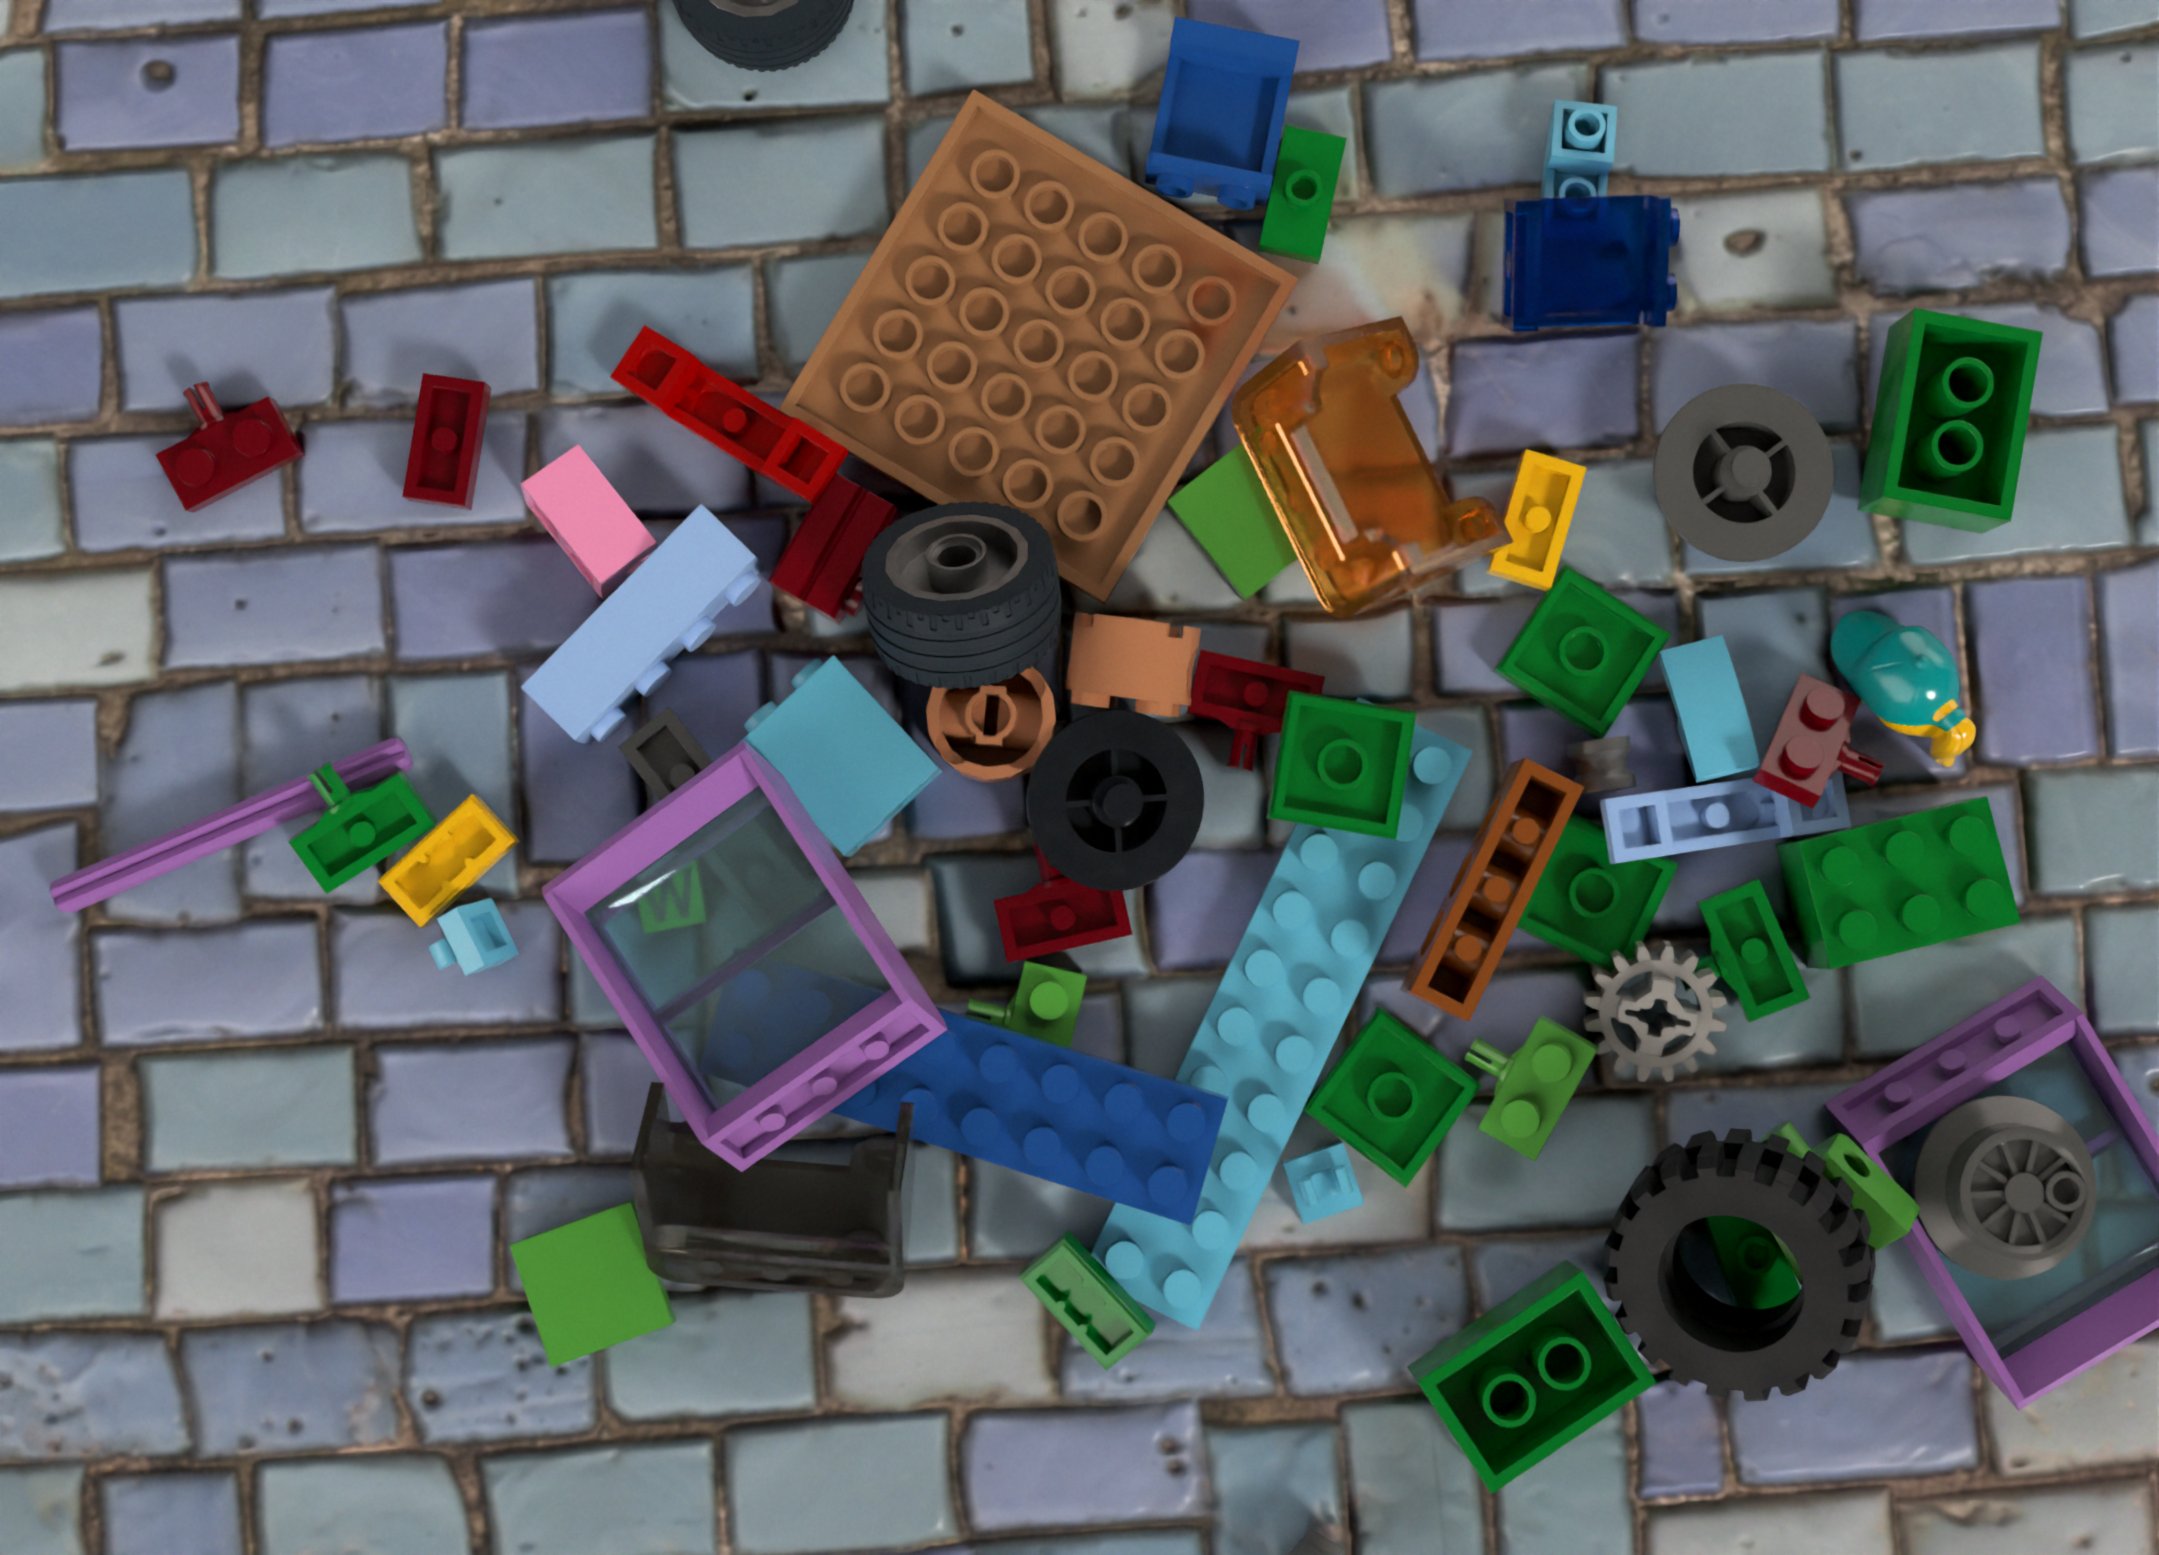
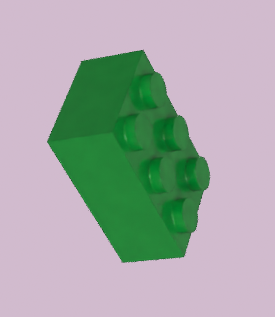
[1857,308,2043,534]
[1775,796,2021,969]
[1407,1260,1657,1494]

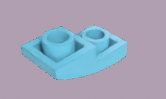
[1537,99,1617,243]
[1659,635,1760,783]

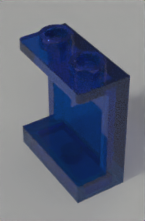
[1501,194,1680,332]

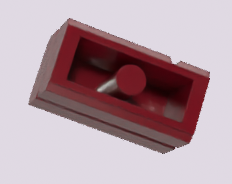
[768,473,902,625]

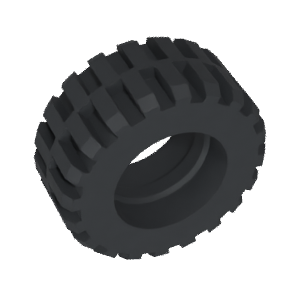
[1603,1128,1876,1402]

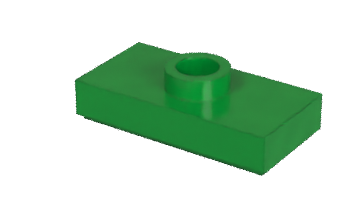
[1258,125,1347,264]
[1702,1215,1800,1309]
[1018,1230,1156,1371]

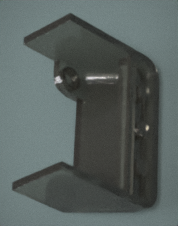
[629,1082,916,1299]

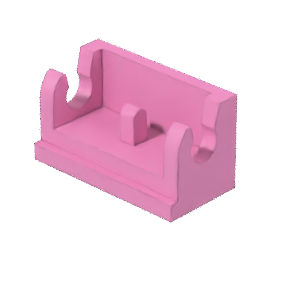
[521,444,657,600]

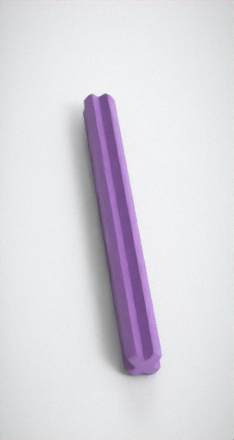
[50,738,413,913]

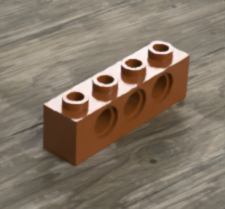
[1400,758,1584,1022]

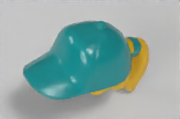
[1830,611,1976,767]

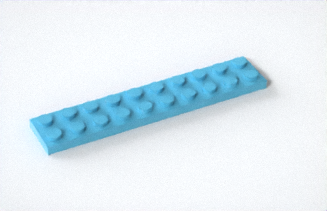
[1090,697,1473,1331]

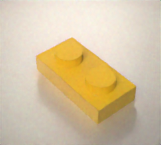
[1486,449,1587,591]

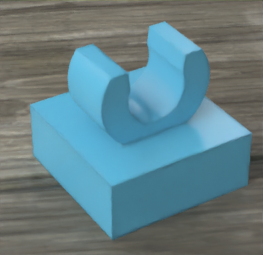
[428,898,519,976]
[1281,1140,1364,1225]

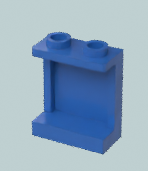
[1145,17,1300,210]

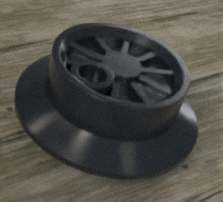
[1026,710,1204,891]

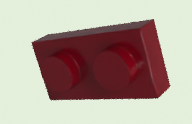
[402,373,491,510]

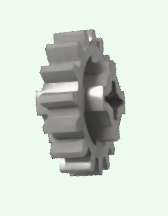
[1582,940,1727,1082]

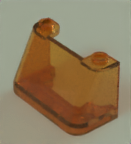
[1231,316,1514,618]

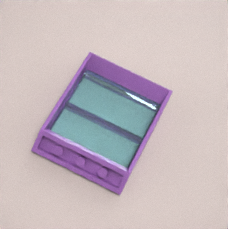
[542,740,948,1172]
[1824,975,2159,1411]

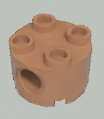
[1064,612,1201,717]
[926,666,1057,784]

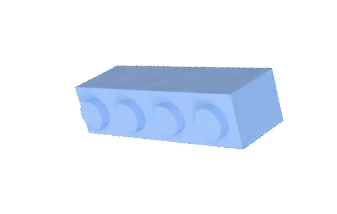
[521,504,764,745]

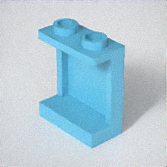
[739,655,943,857]

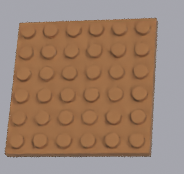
[778,89,1298,606]

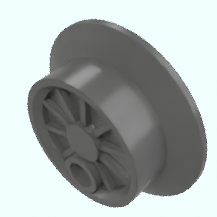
[1653,384,1834,562]
[1912,1095,2097,1279]

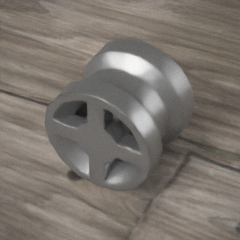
[1566,736,1637,795]

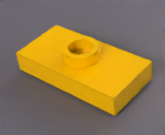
[378,794,520,928]

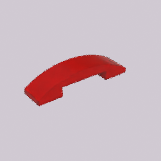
[610,325,849,505]

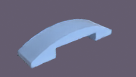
[1600,770,1851,864]

